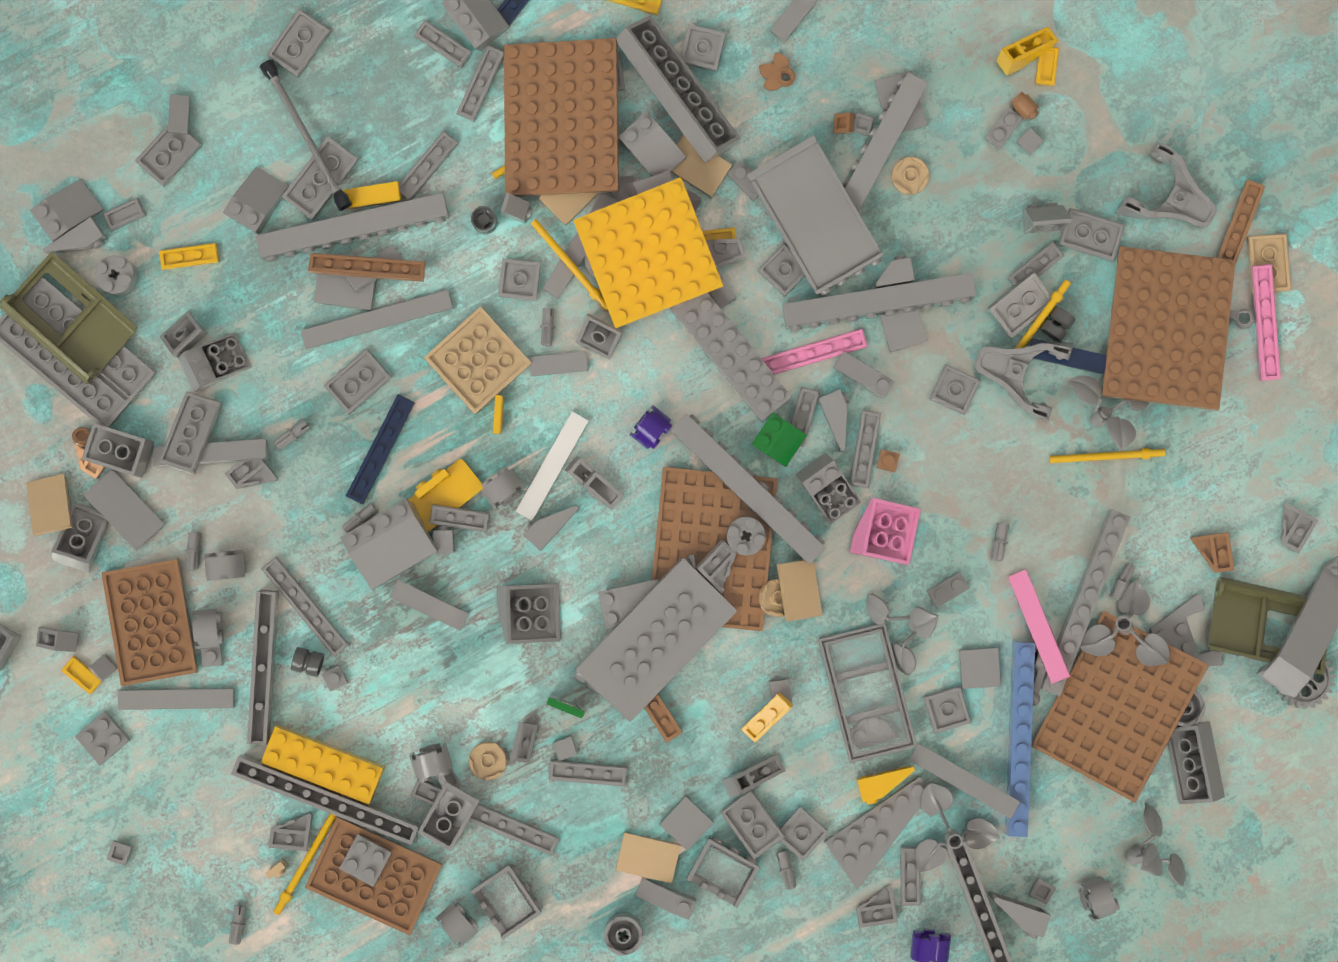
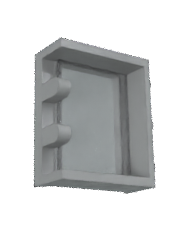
[686,837,760,908]
[470,863,542,940]

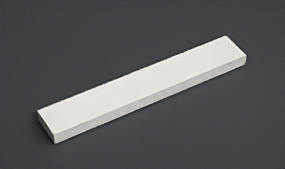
[516,411,589,521]

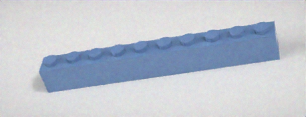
[1005,641,1035,837]

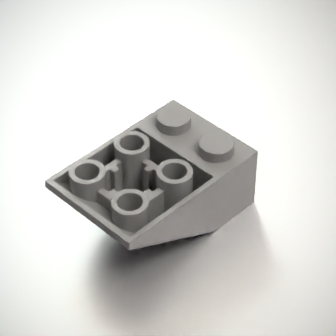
[178,333,251,393]
[795,453,861,525]

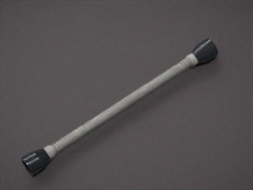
[260,60,352,211]

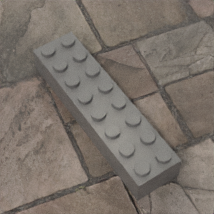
[616,15,740,163]
[669,293,792,422]

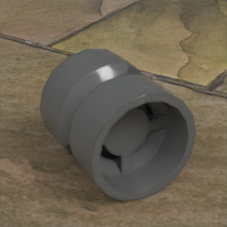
[471,206,498,235]
[1040,306,1076,342]
[291,647,324,677]

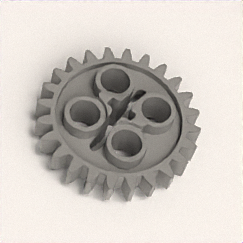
[1273,660,1336,709]

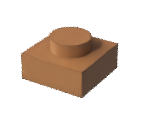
[833,112,855,134]
[876,449,900,473]

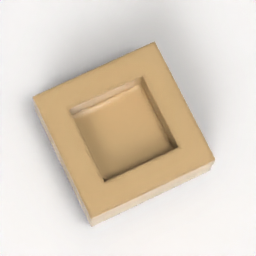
[265,859,288,879]

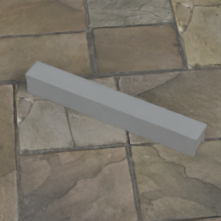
[247,590,279,745]

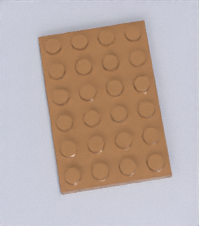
[101,559,198,686]
[305,816,443,936]

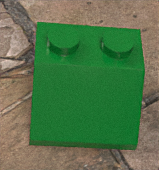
[752,413,808,467]

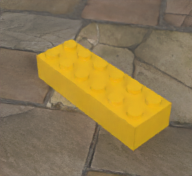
[261,725,386,805]

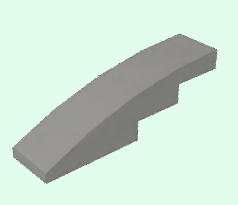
[390,579,469,631]

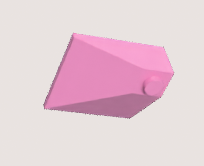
[850,498,921,565]

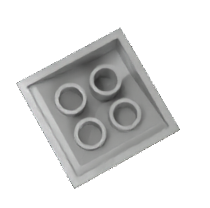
[496,584,560,644]

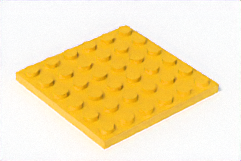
[573,177,723,328]

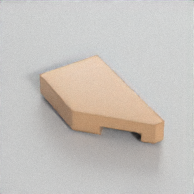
[75,446,105,479]

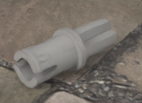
[540,308,555,347]
[274,419,311,450]
[342,503,378,533]
[992,523,1009,562]
[185,532,201,570]
[1109,563,1135,601]
[775,850,796,890]
[229,905,246,945]

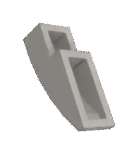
[565,456,624,510]

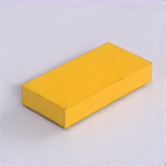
[1035,47,1060,87]
[493,395,504,435]
[61,655,103,695]

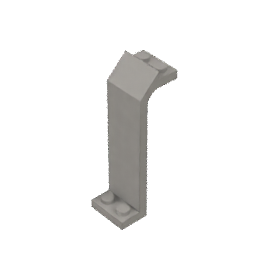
[1257,556,1338,698]

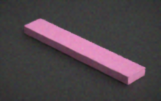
[1251,264,1281,381]
[761,329,868,375]
[1008,569,1071,684]

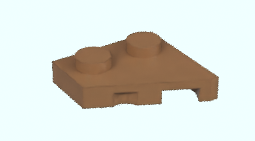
[1191,532,1234,573]

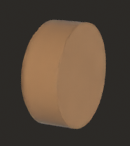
[72,427,90,447]

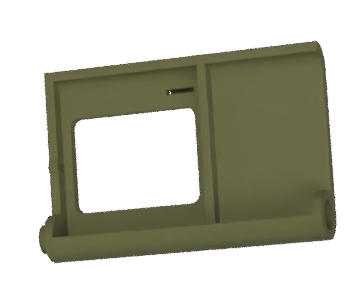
[0,251,138,384]
[1208,577,1327,675]

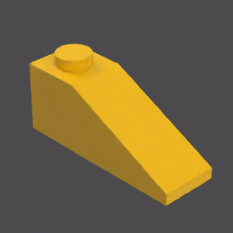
[996,26,1059,76]
[856,765,915,805]

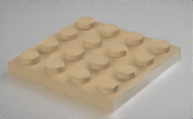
[424,306,532,415]

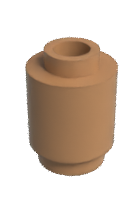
[1011,92,1039,121]

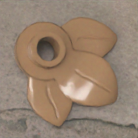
[759,53,795,91]

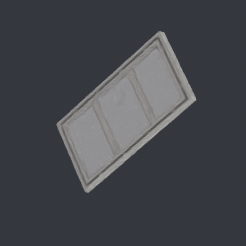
[818,623,917,764]

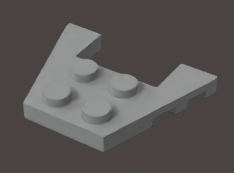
[1149,594,1223,666]

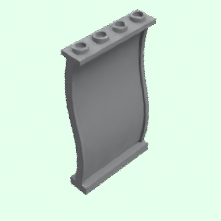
[747,135,884,296]

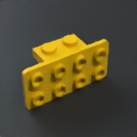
[408,459,483,533]

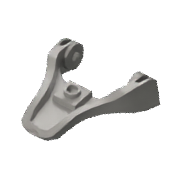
[1115,142,1216,228]
[975,342,1074,423]

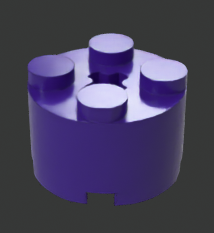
[629,405,672,449]
[910,929,951,962]

